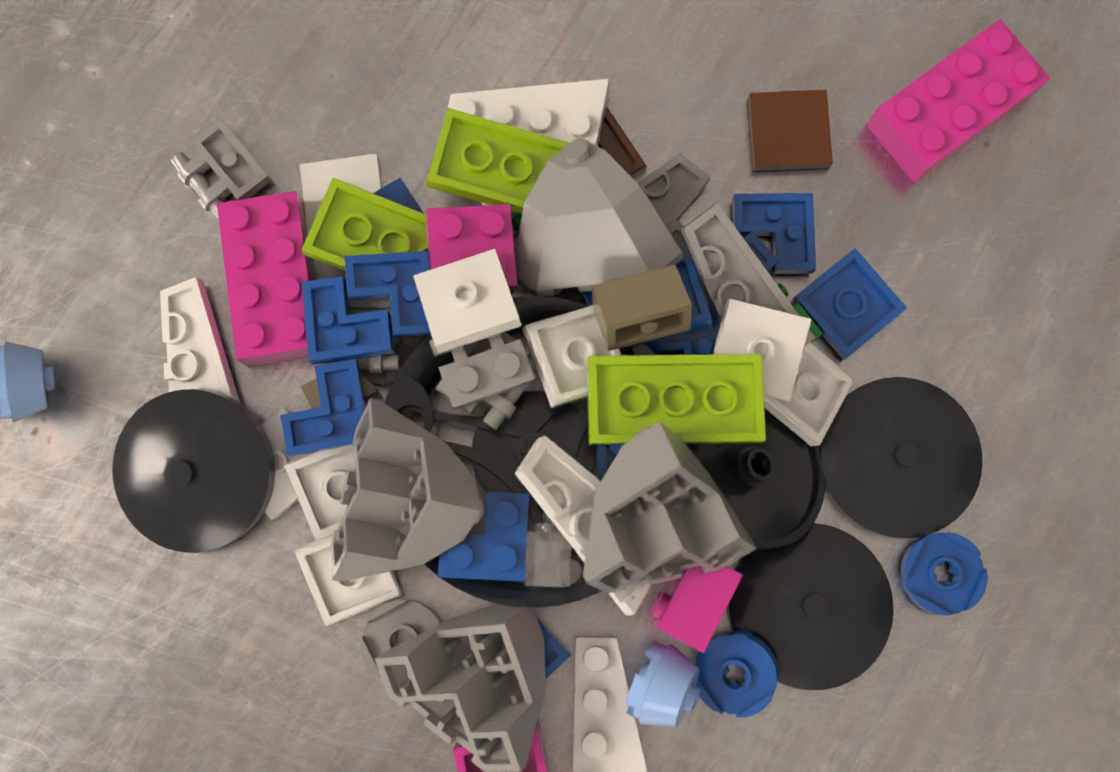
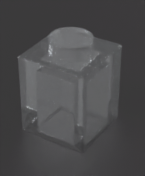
[525,524,571,587]

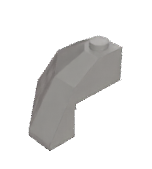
[515,137,683,296]
[330,398,483,582]
[583,422,757,593]
[374,604,546,772]

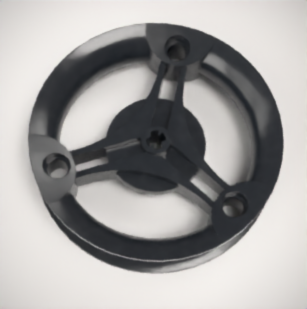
[384,296,655,608]

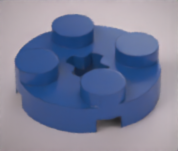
[900,532,988,615]
[695,629,779,718]

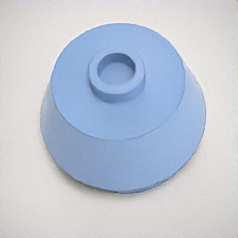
[0,341,55,422]
[626,641,701,727]

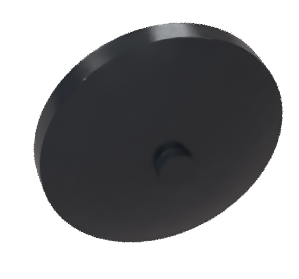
[820,377,983,539]
[112,389,275,553]
[686,408,826,550]
[726,523,894,690]

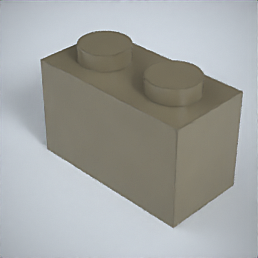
[592,265,692,351]

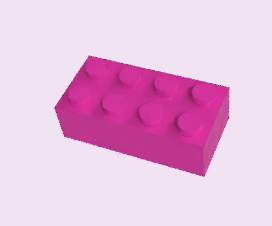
[866,19,1051,184]
[217,191,317,368]

